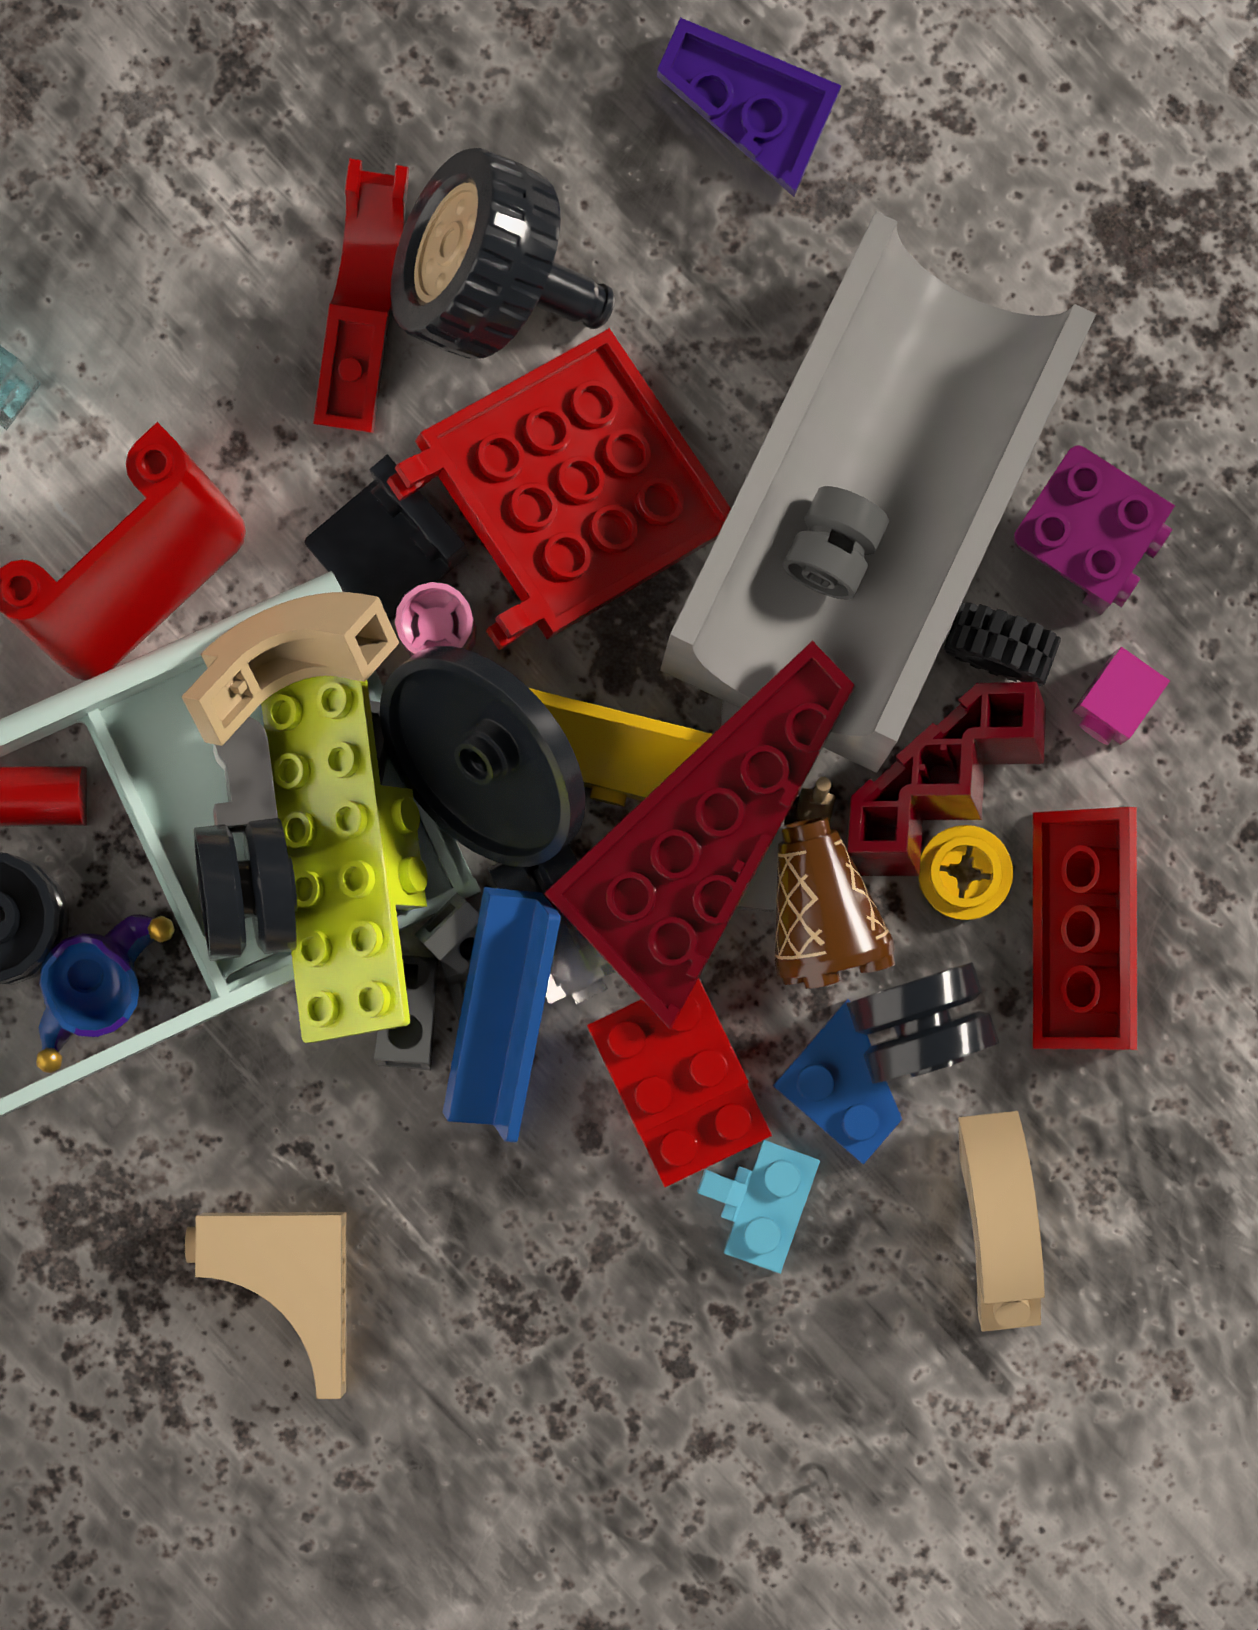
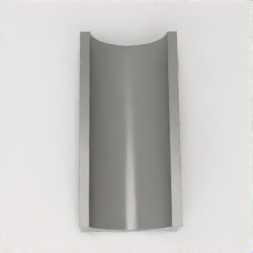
[660,211,1096,773]

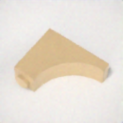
[185,1212,346,1399]

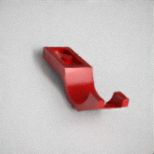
[313,158,409,433]

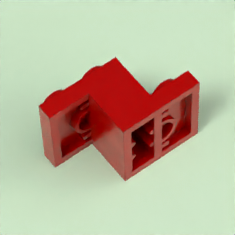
[587,978,772,1188]

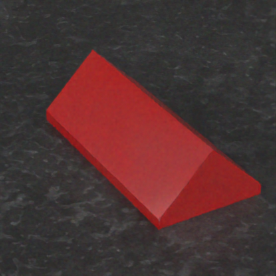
[1033,807,1137,1050]

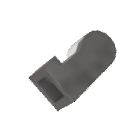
[213,717,278,833]

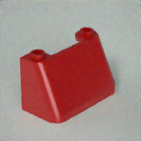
[0,422,246,681]

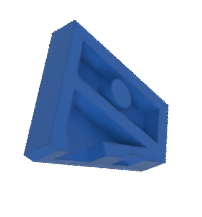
[772,999,902,1165]

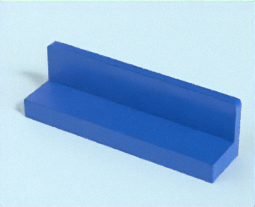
[442,887,560,1142]

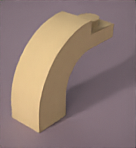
[181,592,399,746]
[958,1111,1045,1332]

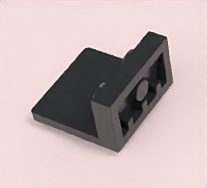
[304,454,469,622]

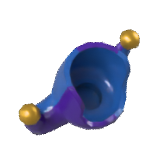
[36,914,175,1073]

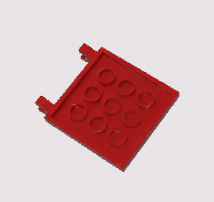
[387,328,731,650]

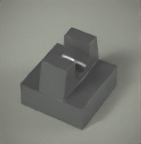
[414,893,479,974]

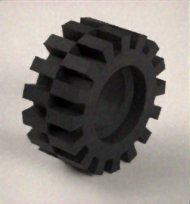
[944,602,1061,686]

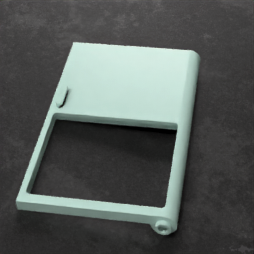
[0,571,481,1117]

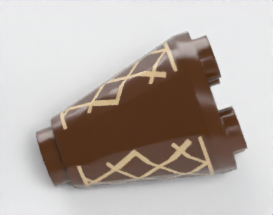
[775,817,895,989]

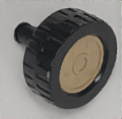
[390,148,615,359]

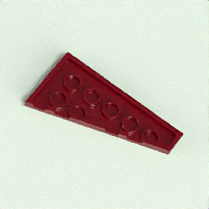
[544,640,856,1029]

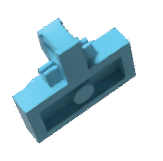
[697,1140,820,1274]

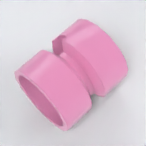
[395,582,477,656]

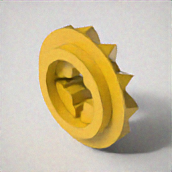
[918,825,1013,920]

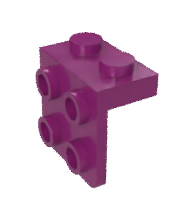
[1013,445,1175,615]

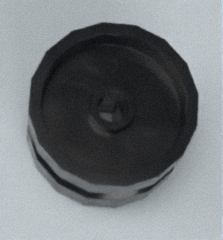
[194,818,297,961]
[0,852,69,985]
[846,962,999,1084]

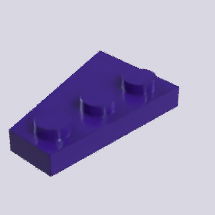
[657,17,841,197]

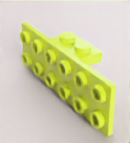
[261,676,428,1043]

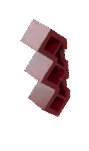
[848,682,1046,876]

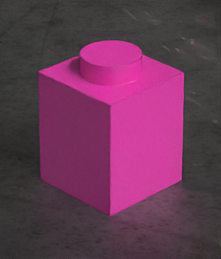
[1072,647,1170,745]

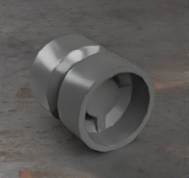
[783,486,890,600]

